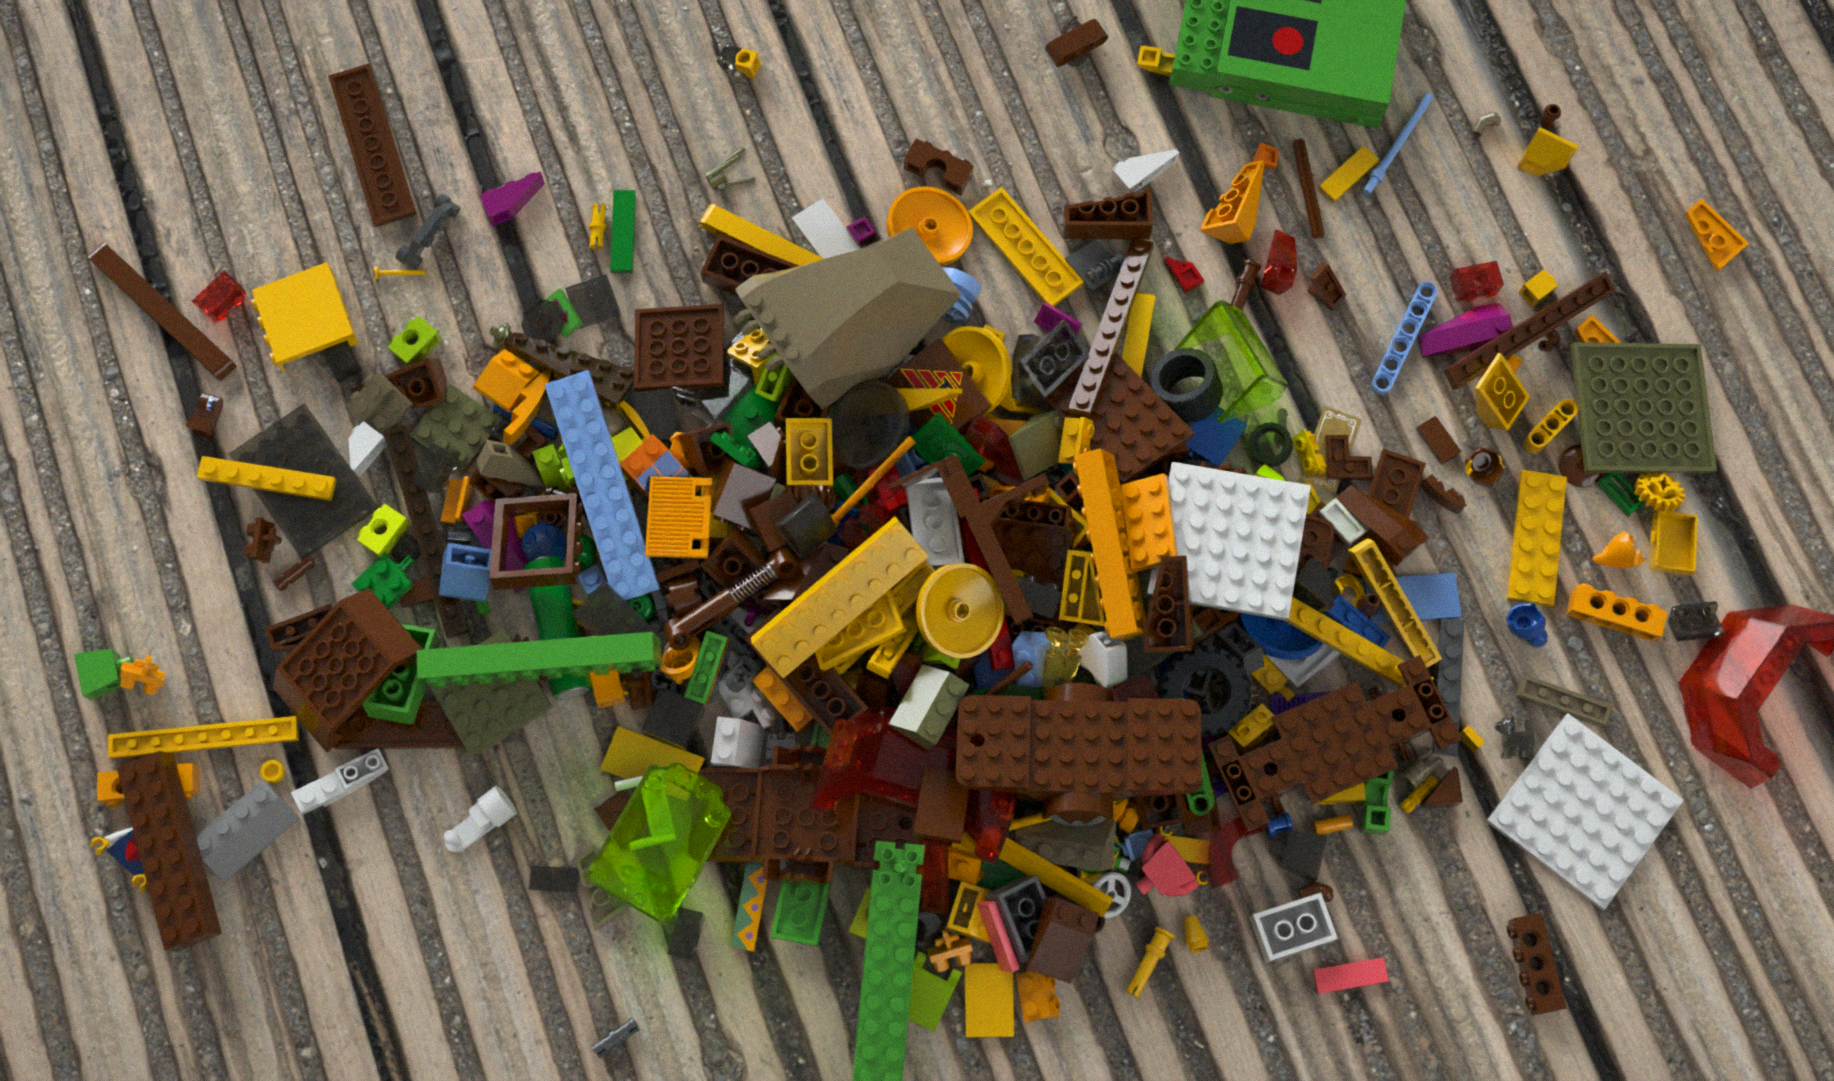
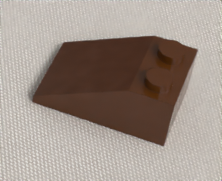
[1026,898,1099,984]

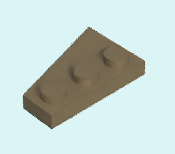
[575,845,635,931]

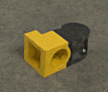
[717,45,761,79]

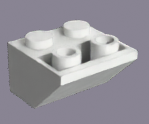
[1074,631,1128,688]

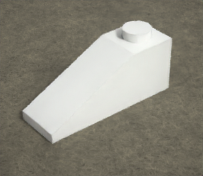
[1111,149,1180,194]

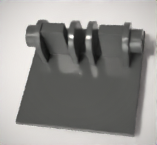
[1065,239,1123,291]

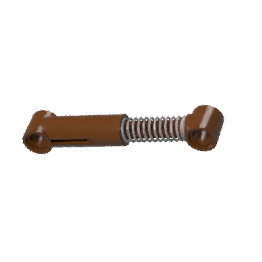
[663,547,798,651]

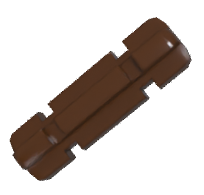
[273,555,316,591]

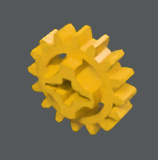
[1634,473,1686,513]

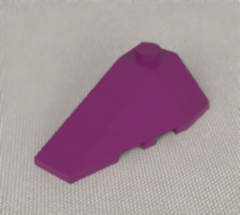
[462,500,530,593]

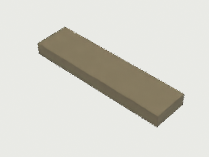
[1515,674,1613,728]

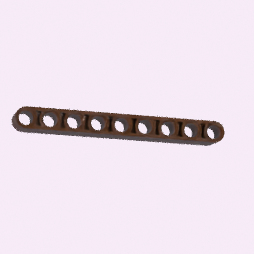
[87,242,237,382]

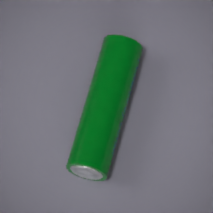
[523,556,593,700]

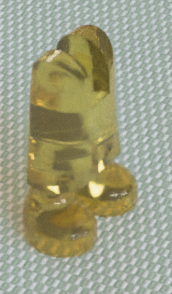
[1042,627,1089,693]

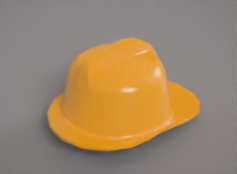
[659,636,700,685]

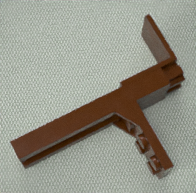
[888,454,1049,626]

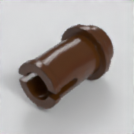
[1540,104,1561,128]

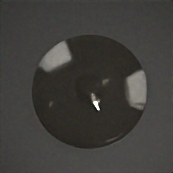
[830,380,910,470]

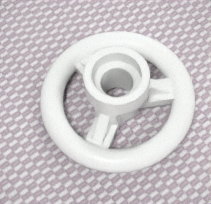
[1093,872,1131,918]

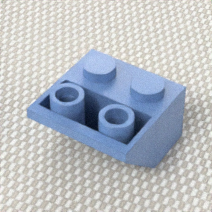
[439,543,491,602]

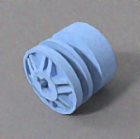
[941,267,981,324]

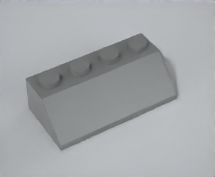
[196,779,300,882]

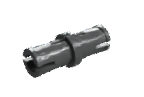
[591,1017,640,1058]

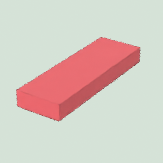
[977,901,1019,972]
[1312,957,1389,994]

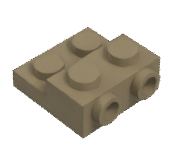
[347,374,414,437]

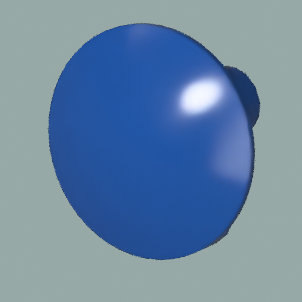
[522,523,567,562]

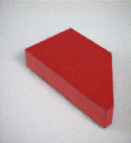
[1164,257,1204,293]

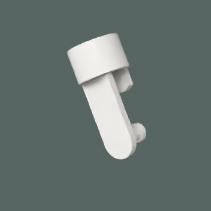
[443,785,517,853]

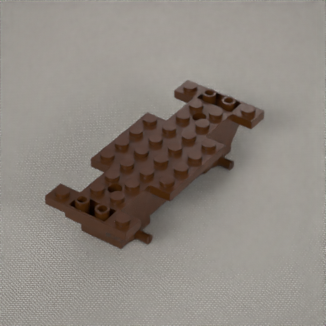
[1207,655,1462,832]

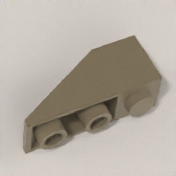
[477,440,545,488]

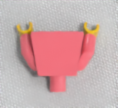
[1135,826,1208,897]

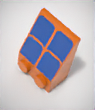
[620,434,701,499]

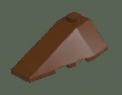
[700,527,785,611]

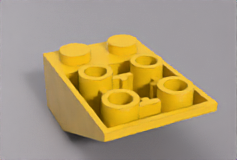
[946,881,992,945]

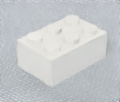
[1249,893,1338,964]

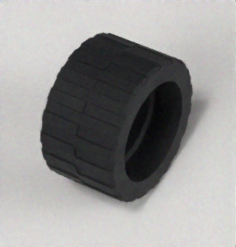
[1149,348,1223,423]

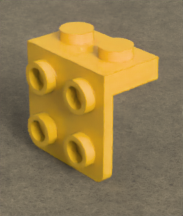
[727,329,772,386]

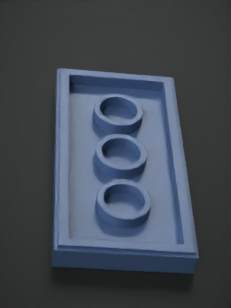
[1363,573,1462,625]

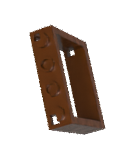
[489,493,585,590]

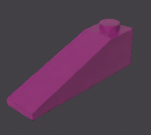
[1417,303,1513,358]

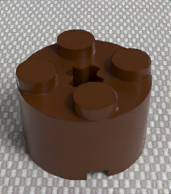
[663,573,703,619]

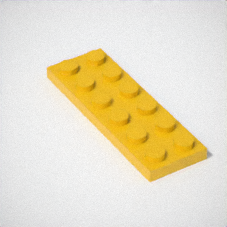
[968,187,1085,307]
[1506,469,1567,607]

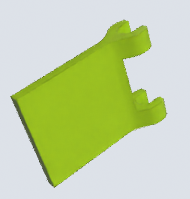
[908,951,963,1032]

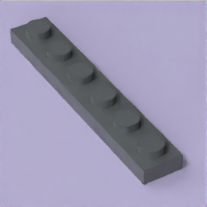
[1432,618,1464,757]

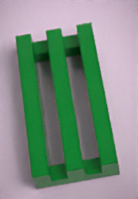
[1597,473,1645,517]

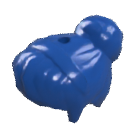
[1506,603,1548,647]

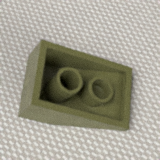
[1008,410,1064,480]

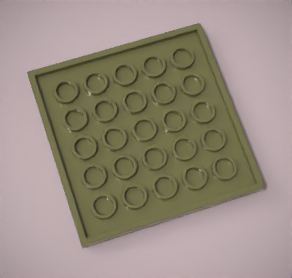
[1570,342,1717,474]

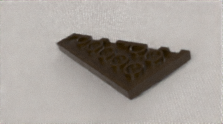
[505,332,634,411]

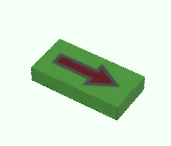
[543,289,583,338]

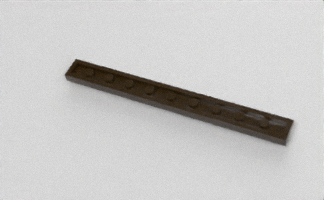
[384,425,469,639]

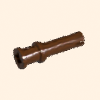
[1224,259,1262,326]

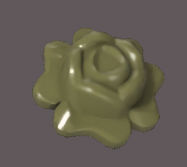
[489,322,512,348]

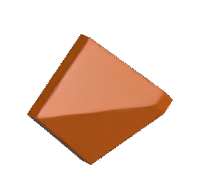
[1252,142,1278,169]

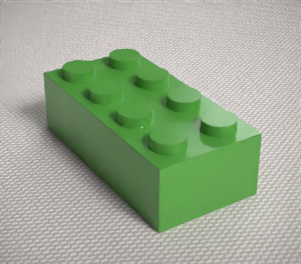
[362,624,441,725]

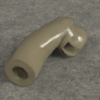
[1471,112,1501,137]

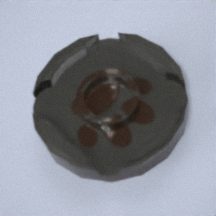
[521,299,564,343]

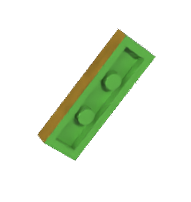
[684,631,731,705]

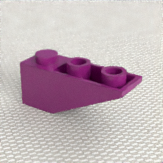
[479,171,545,226]

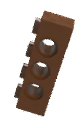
[1506,913,1567,1016]

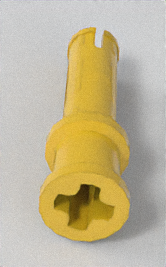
[1125,926,1175,999]

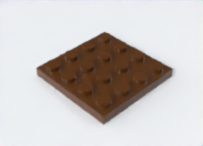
[634,304,724,392]

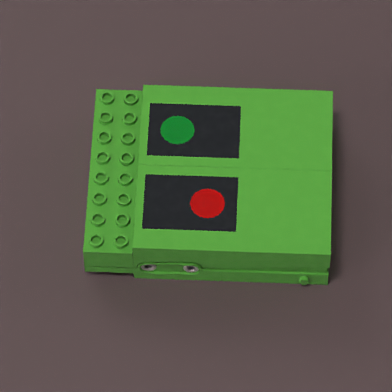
[1169,0,1406,129]

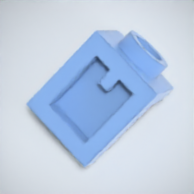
[578,564,610,600]
[1121,828,1154,861]

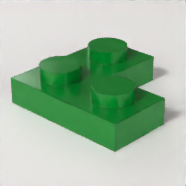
[710,432,764,469]

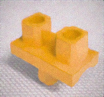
[120,655,165,695]
[926,929,973,972]

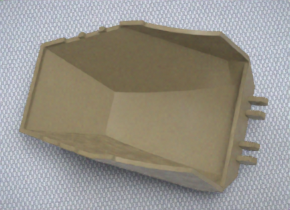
[733,227,962,410]

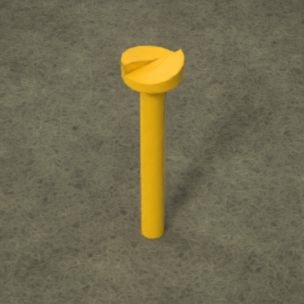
[374,266,426,280]

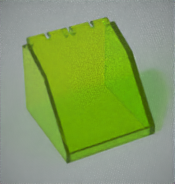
[1174,300,1288,423]

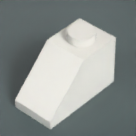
[348,421,388,477]

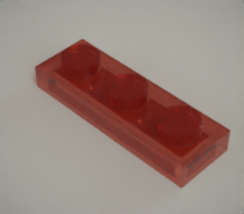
[923,839,949,914]

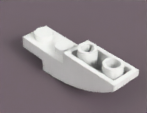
[291,748,389,815]

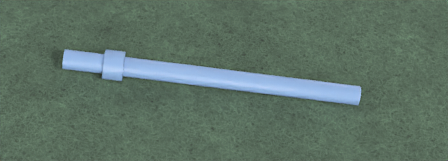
[1363,93,1434,195]

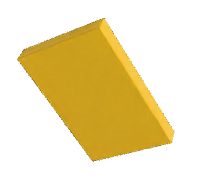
[965,963,1014,1038]

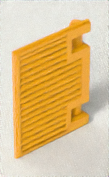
[645,476,713,559]

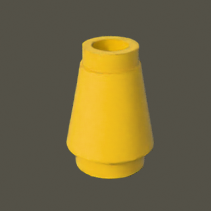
[1183,915,1209,953]

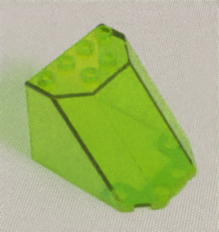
[583,762,731,926]

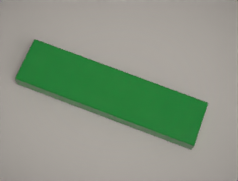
[610,190,636,273]

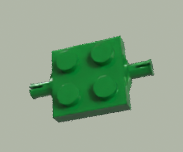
[351,553,415,610]

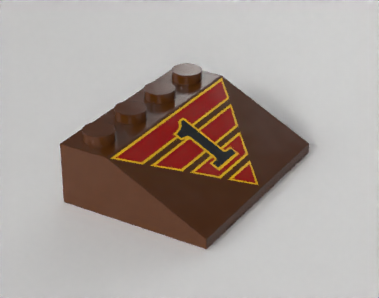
[885,338,992,436]

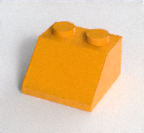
[473,349,540,412]

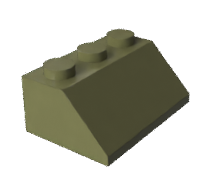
[888,665,969,750]

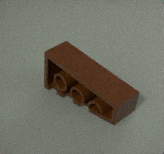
[1063,188,1153,239]

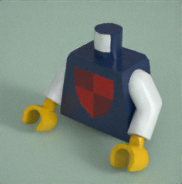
[90,827,147,893]

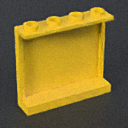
[251,262,359,372]

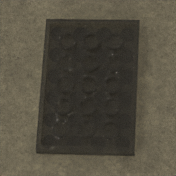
[228,403,379,559]

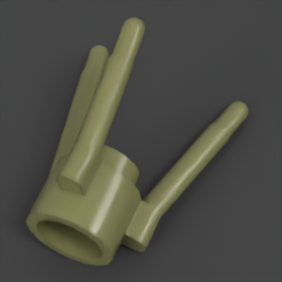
[704,147,756,191]

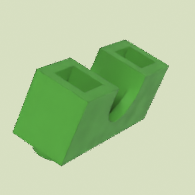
[1360,770,1393,835]

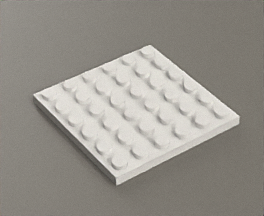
[1147,462,1311,621]
[1486,713,1683,910]

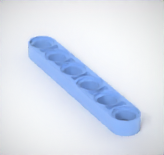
[1371,282,1437,395]

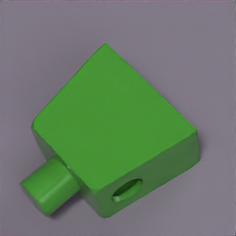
[74,649,134,700]

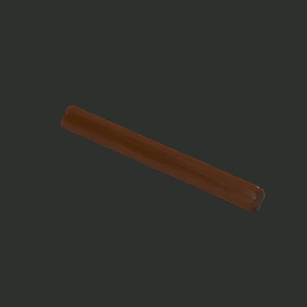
[1293,139,1325,239]

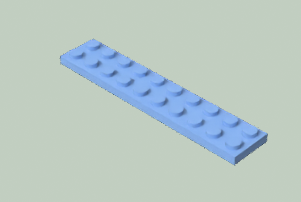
[544,370,660,604]

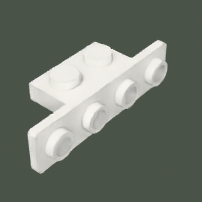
[718,647,776,729]

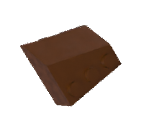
[762,542,849,608]

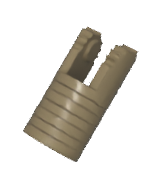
[1399,748,1444,790]

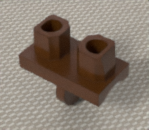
[243,517,282,563]
[623,669,657,711]

